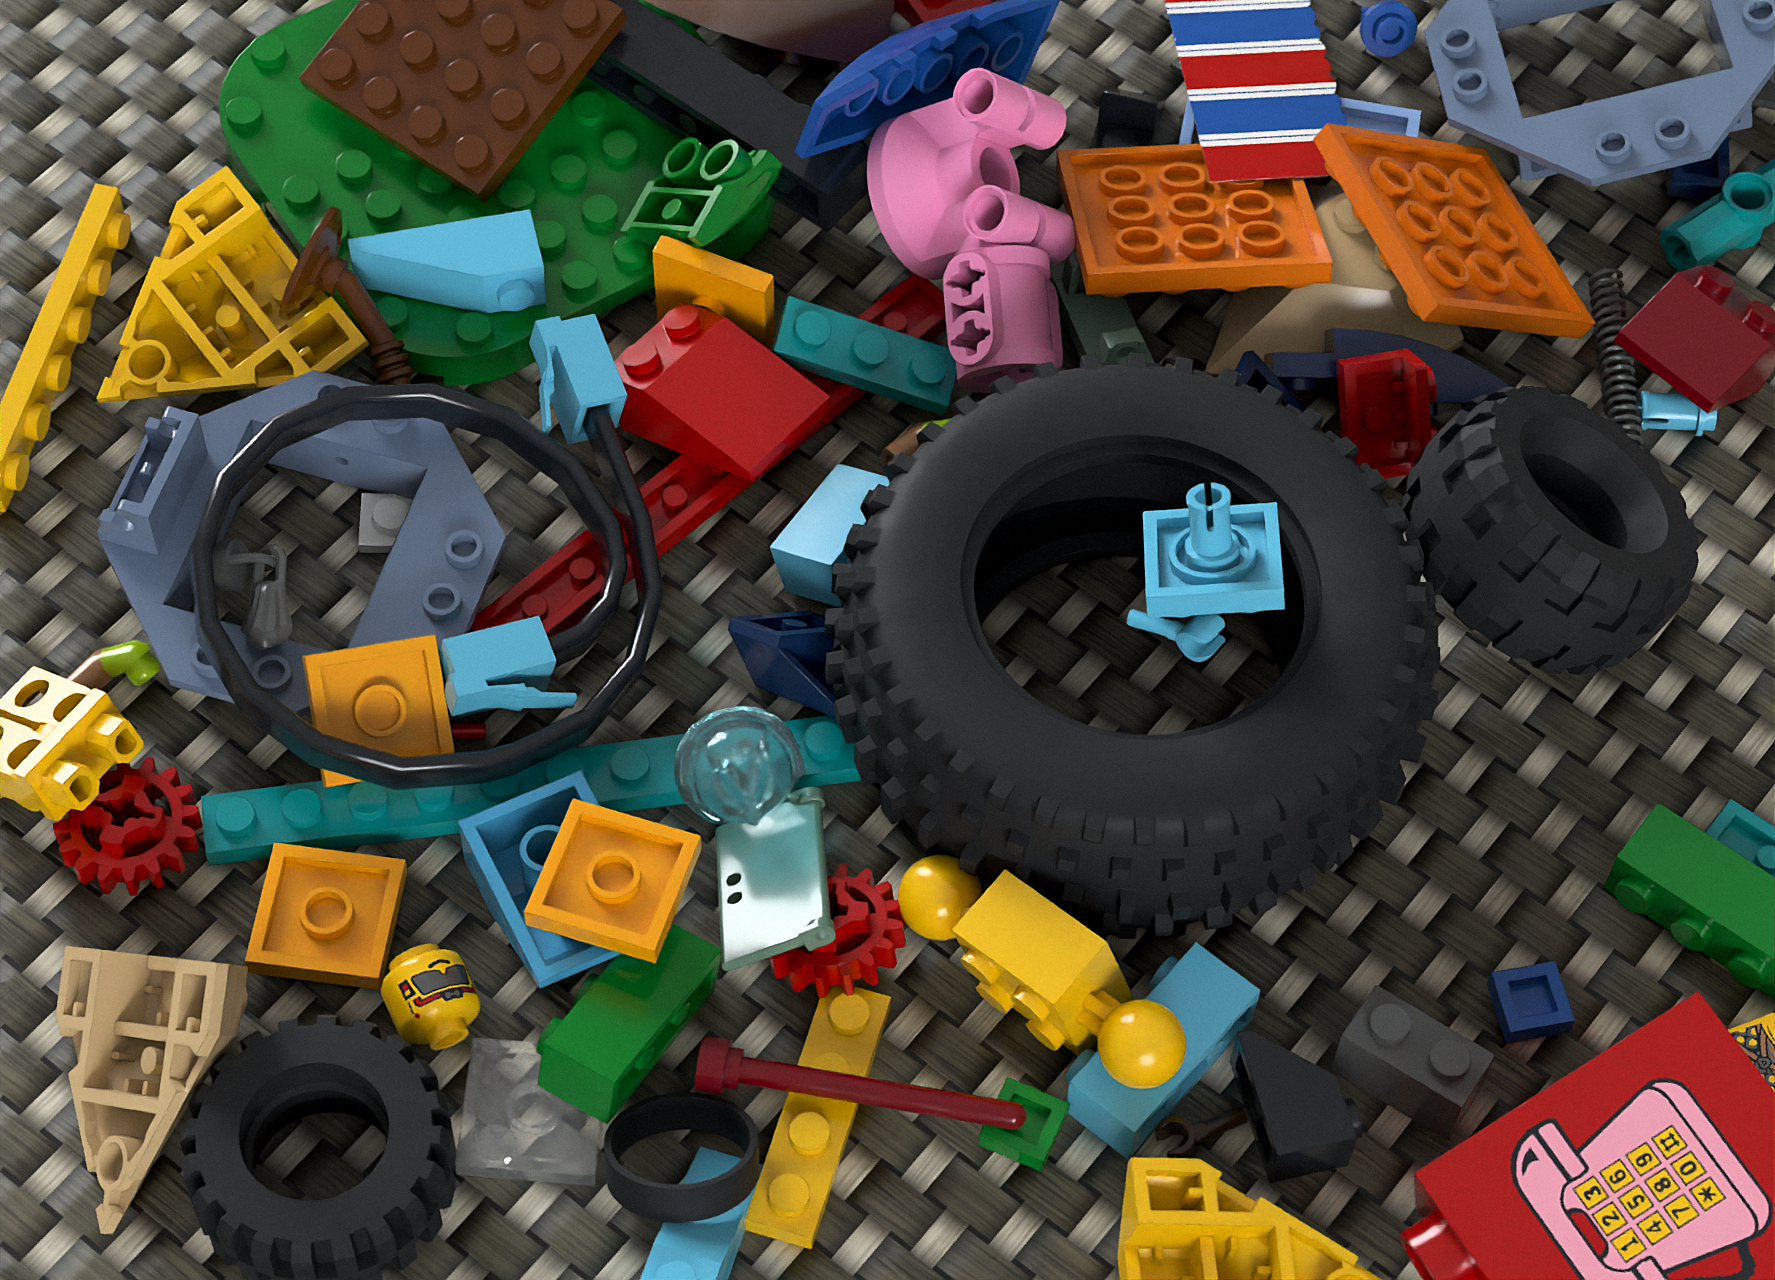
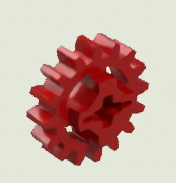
[53,756,203,896]
[765,863,906,998]

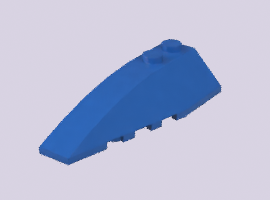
[794,0,1060,159]

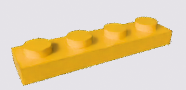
[745,985,891,1249]

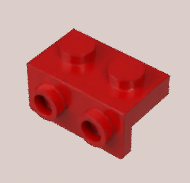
[1336,349,1437,479]

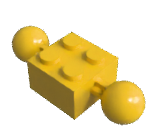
[898,855,1187,1089]

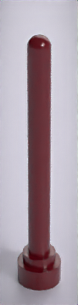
[695,1035,1027,1130]

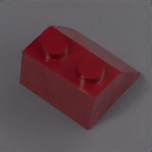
[1613,264,1775,414]

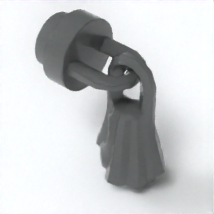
[212,538,293,650]

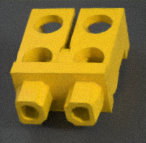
[0,666,144,822]

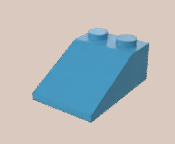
[458,770,622,989]

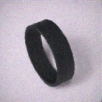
[604,1092,759,1223]

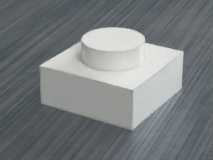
[358,493,413,553]

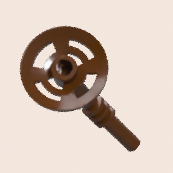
[279,206,414,385]

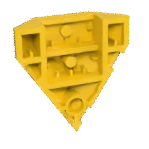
[96,165,369,403]
[1117,1157,1396,1280]

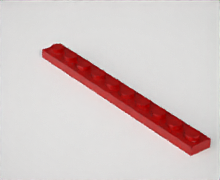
[469,273,947,638]

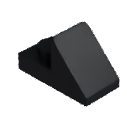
[1089,87,1166,149]

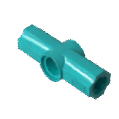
[1659,158,1775,272]

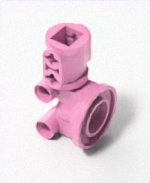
[867,68,1075,393]

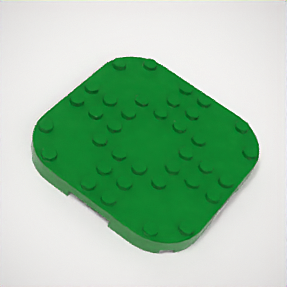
[219,0,776,385]

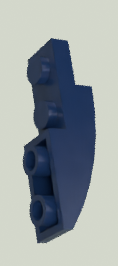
[1264,328,1510,416]

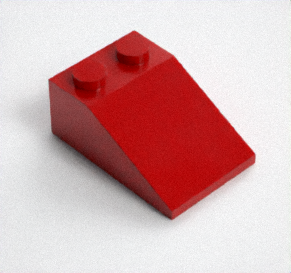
[614,301,833,481]

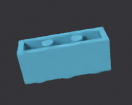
[1065,942,1260,1160]

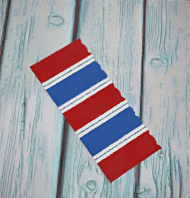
[1164,0,1347,182]

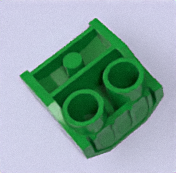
[620,137,783,248]

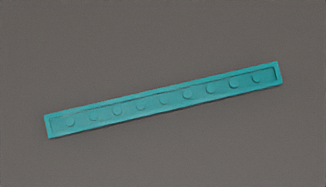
[201,715,860,866]

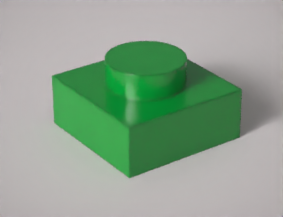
[978,1077,1070,1172]

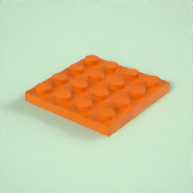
[1313,123,1595,339]
[1056,144,1333,297]

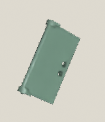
[715,787,836,971]

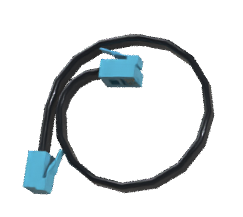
[189,314,664,790]

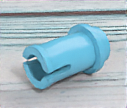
[1638,391,1717,436]

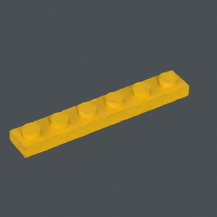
[0,183,131,513]

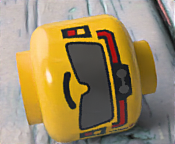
[381,943,481,1050]

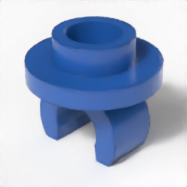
[1360,0,1417,57]

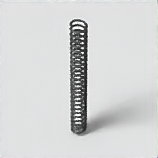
[1588,268,1644,449]

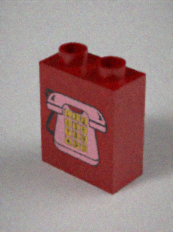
[1398,991,1775,1280]

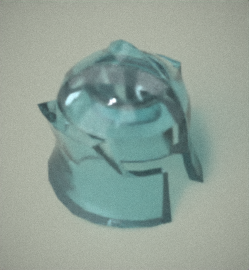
[674,706,805,827]

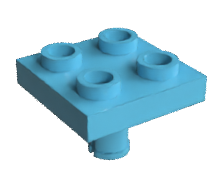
[1143,483,1285,618]

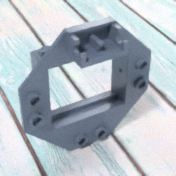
[1424,0,1775,187]
[97,370,507,717]

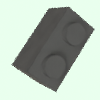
[1331,985,1495,1141]

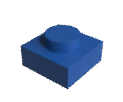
[1487,961,1575,1044]

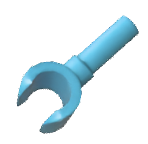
[1127,609,1225,662]

